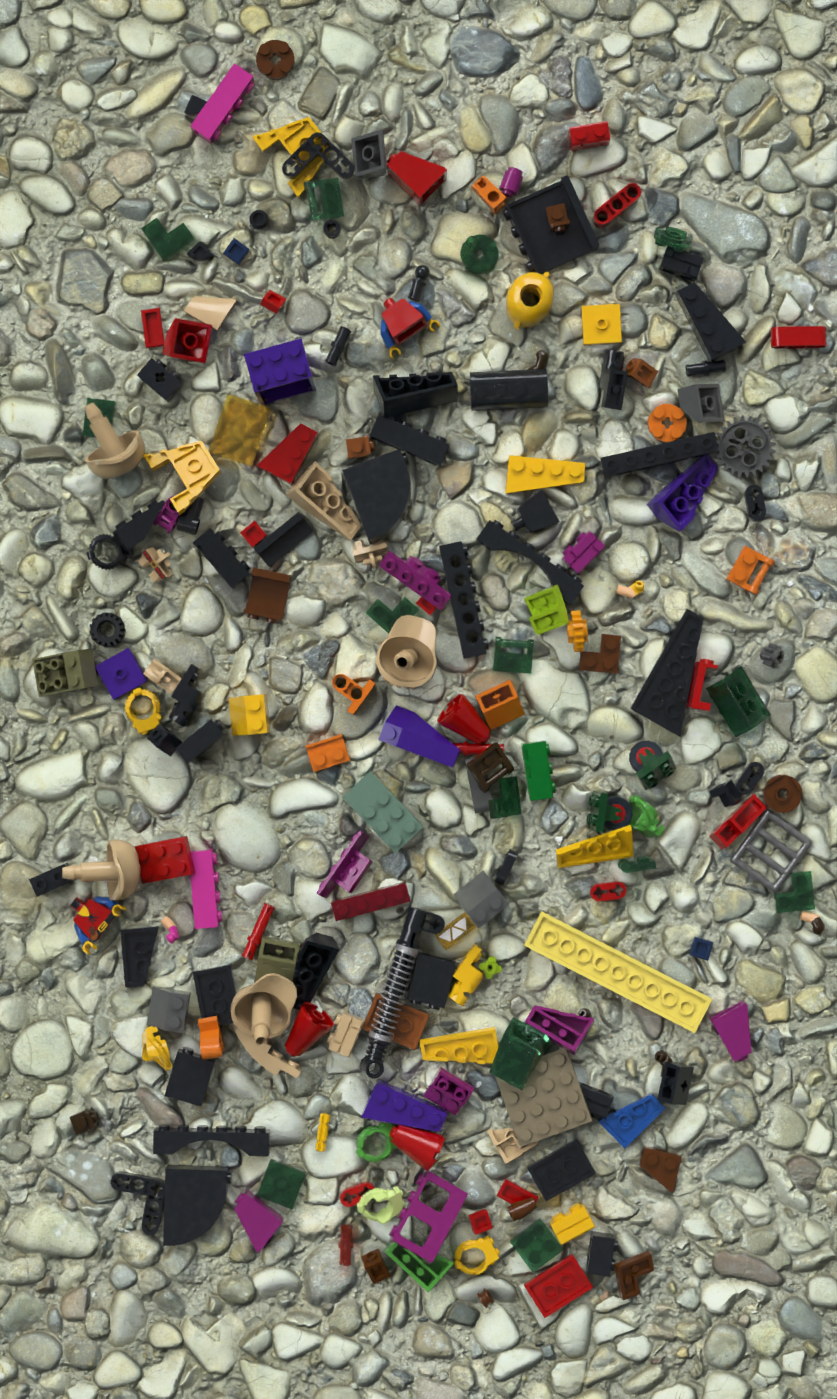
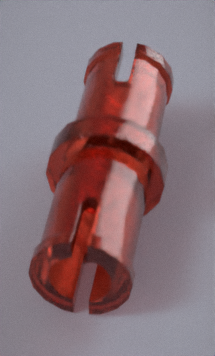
[338,1224,353,1266]

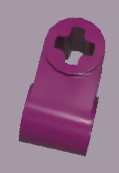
[153,496,180,534]

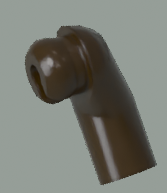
[527,350,549,370]

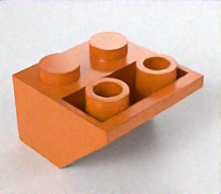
[475,680,525,730]

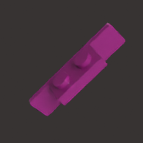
[379,551,451,610]
[317,830,373,898]

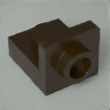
[69,1107,100,1135]

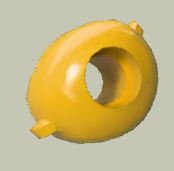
[506,272,554,330]

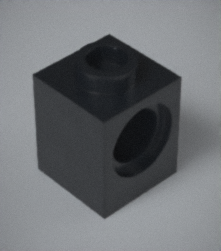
[147,724,182,757]

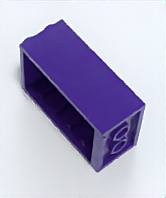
[244,338,316,406]

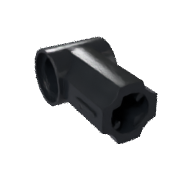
[177,497,205,535]

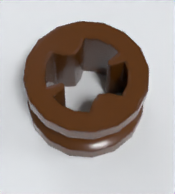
[477,1288,495,1308]

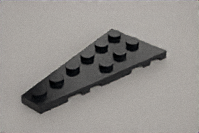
[630,609,704,737]

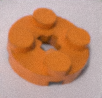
[647,404,687,443]

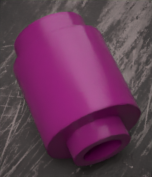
[499,167,523,198]

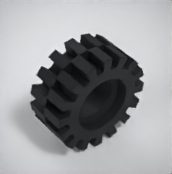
[89,612,126,647]

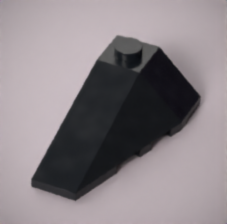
[292,932,340,1010]

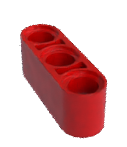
[593,183,641,228]
[771,326,827,349]

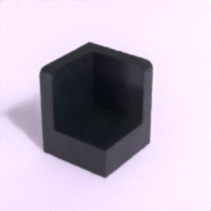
[709,779,742,807]

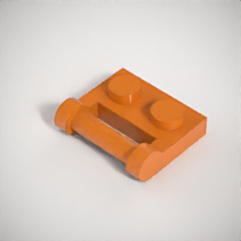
[726,546,775,596]

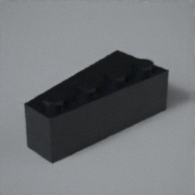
[675,282,746,362]
[373,372,458,418]

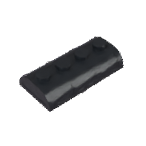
[470,369,548,411]

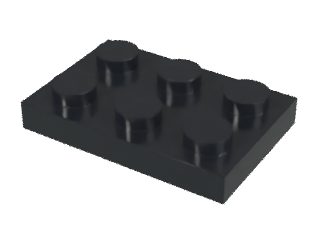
[192,964,237,1026]
[527,1139,596,1201]

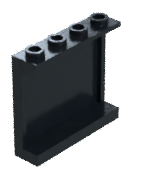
[503,175,599,274]

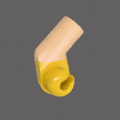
[616,580,644,598]

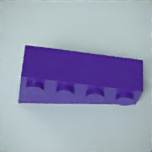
[361,1079,447,1132]

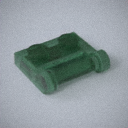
[304,178,344,222]
[493,636,534,674]
[617,855,656,873]

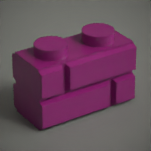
[562,531,605,575]

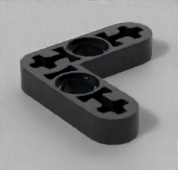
[282,132,354,179]
[110,1171,165,1235]

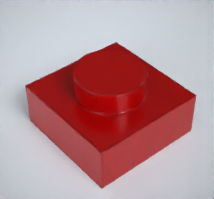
[260,290,286,314]
[240,521,267,548]
[416,597,437,616]
[468,1209,493,1235]

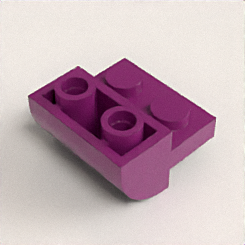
[423,1067,474,1116]

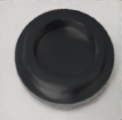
[249,210,269,230]

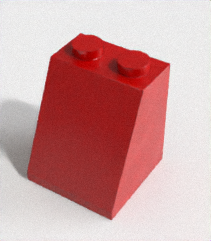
[387,151,447,206]

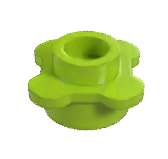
[479,956,502,979]

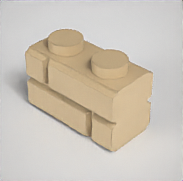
[326,1011,364,1057]

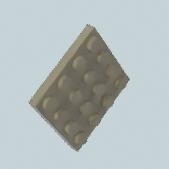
[494,1048,593,1147]

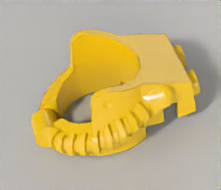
[124,687,161,735]
[142,1026,172,1071]
[453,1235,500,1275]

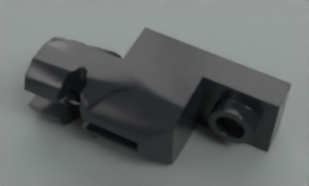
[599,349,628,410]
[169,664,202,727]

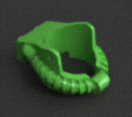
[627,795,665,838]
[355,1122,397,1163]

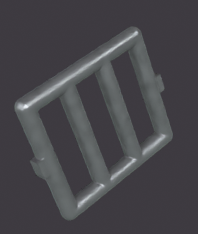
[730,810,812,893]

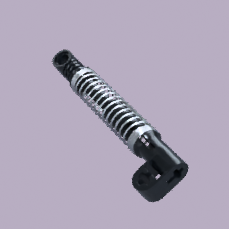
[360,906,445,1079]

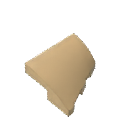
[184,296,237,331]
[487,1128,539,1165]

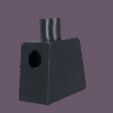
[511,490,560,533]

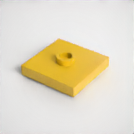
[581,304,622,345]

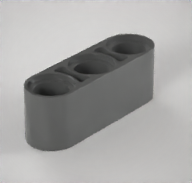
[465,757,494,814]

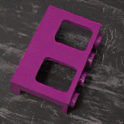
[389,1171,468,1264]

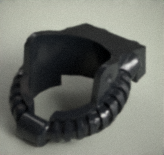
[86,534,134,570]

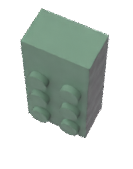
[342,770,423,853]

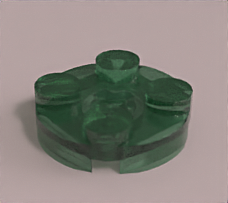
[654,226,693,252]
[460,235,499,274]

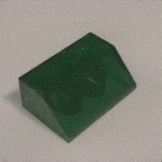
[706,666,771,737]

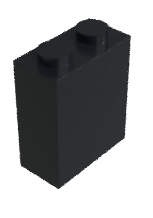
[175,719,227,764]
[407,952,456,1010]
[164,1047,216,1106]

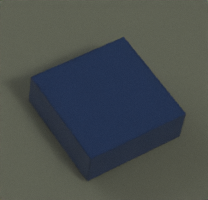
[223,238,250,266]
[689,936,714,961]

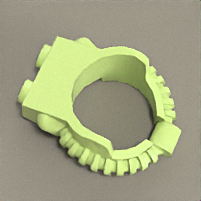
[357,1186,405,1224]

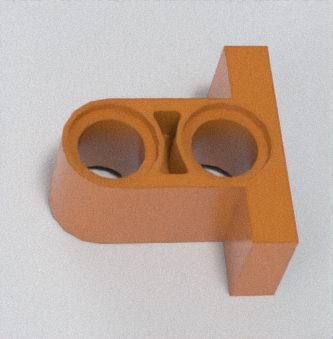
[332,674,375,715]
[198,1016,225,1060]

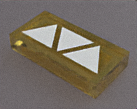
[434,912,476,950]

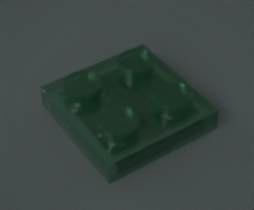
[257,1159,306,1209]
[510,1217,564,1273]

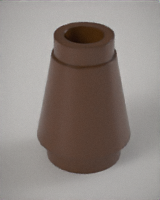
[507,1197,537,1221]

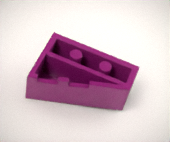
[525,1005,595,1055]

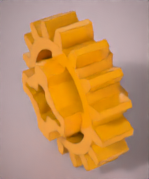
[566,610,588,652]

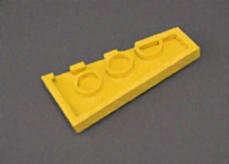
[505,455,586,494]
[420,1027,501,1065]

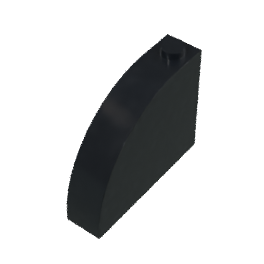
[342,449,411,545]
[163,1165,232,1246]

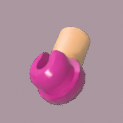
[160,916,180,944]

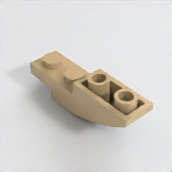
[236,1028,302,1078]

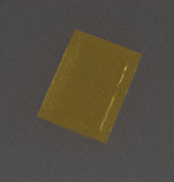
[208,394,271,467]

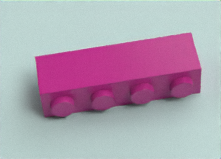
[190,63,255,144]
[190,849,223,929]

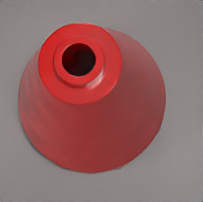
[437,694,491,744]
[285,1002,334,1057]
[389,1124,445,1171]

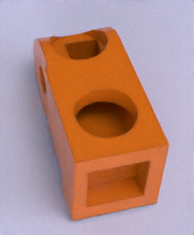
[471,175,507,215]

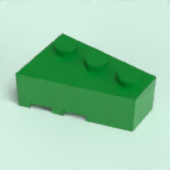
[521,740,556,801]

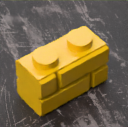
[550,1203,595,1245]

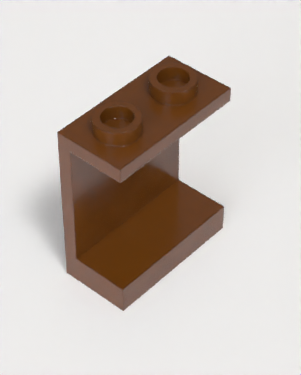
[243,567,292,624]

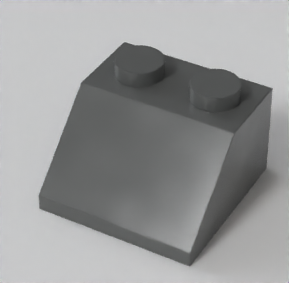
[351,130,387,179]
[147,986,191,1033]

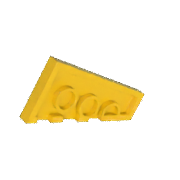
[556,825,634,868]

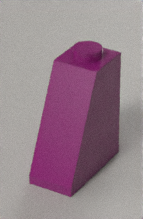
[710,1000,751,1062]
[234,1190,284,1253]

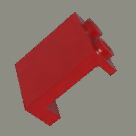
[686,659,718,711]

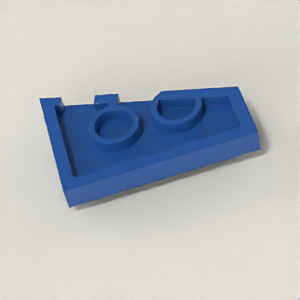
[597,1093,665,1148]

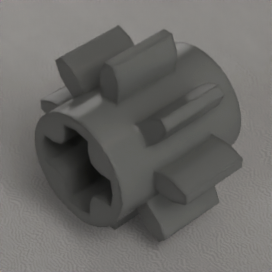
[760,643,784,668]

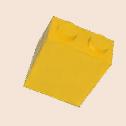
[229,694,270,736]

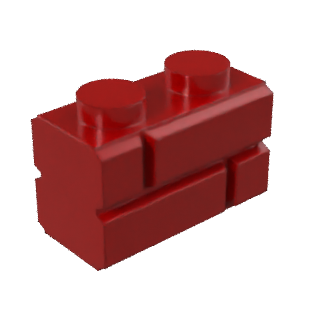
[568,121,610,151]

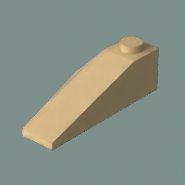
[286,462,362,541]

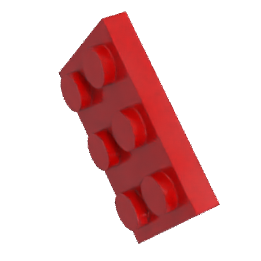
[134,836,195,884]
[524,1253,593,1318]

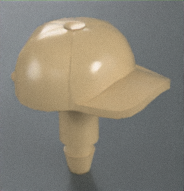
[84,402,145,479]
[376,615,437,689]
[62,839,140,901]
[231,973,297,1046]

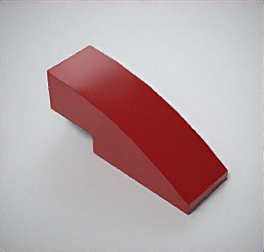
[709,794,767,850]

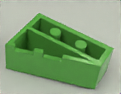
[384,1242,454,1292]

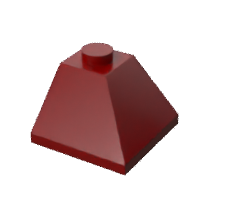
[162,318,212,363]

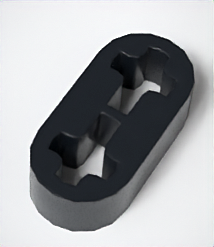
[744,485,766,521]
[735,762,764,794]
[494,849,518,885]

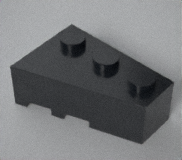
[193,528,251,589]

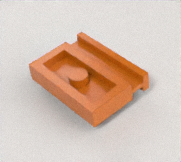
[305,734,350,772]

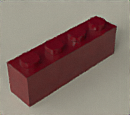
[331,881,411,921]

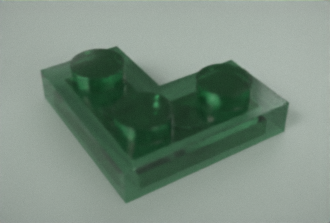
[141,218,195,261]
[365,597,419,634]
[488,776,522,819]
[774,870,815,913]

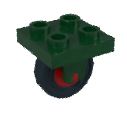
[629,740,677,791]
[586,791,633,832]

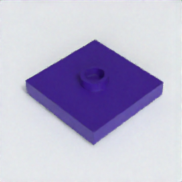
[95,648,147,700]

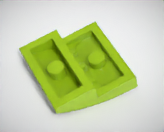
[524,585,569,635]

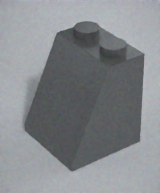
[454,871,509,928]

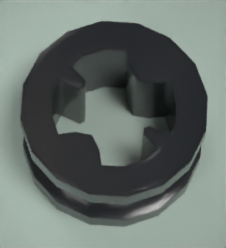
[323,220,341,239]

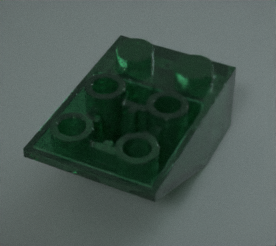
[489,1017,551,1091]

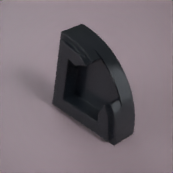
[184,95,207,115]
[187,241,214,261]

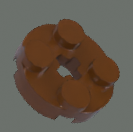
[256,40,295,80]
[762,775,802,813]

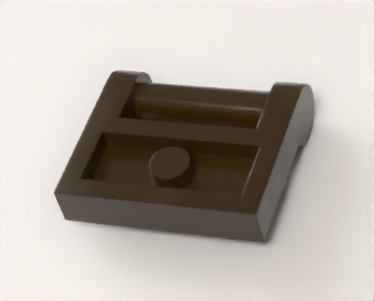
[466,742,514,793]

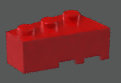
[257,423,319,485]

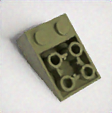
[32,649,98,697]
[254,936,301,983]

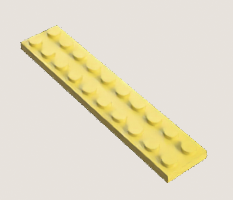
[524,911,712,1033]

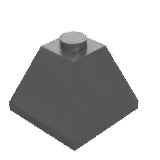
[677,384,725,423]

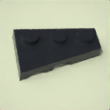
[120,926,159,988]

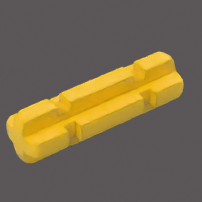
[315,1113,330,1152]

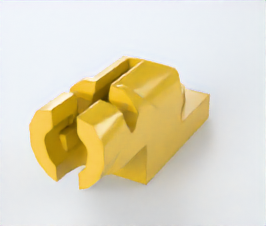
[448,943,483,1006]

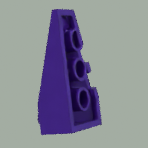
[646,455,718,532]
[378,705,460,768]

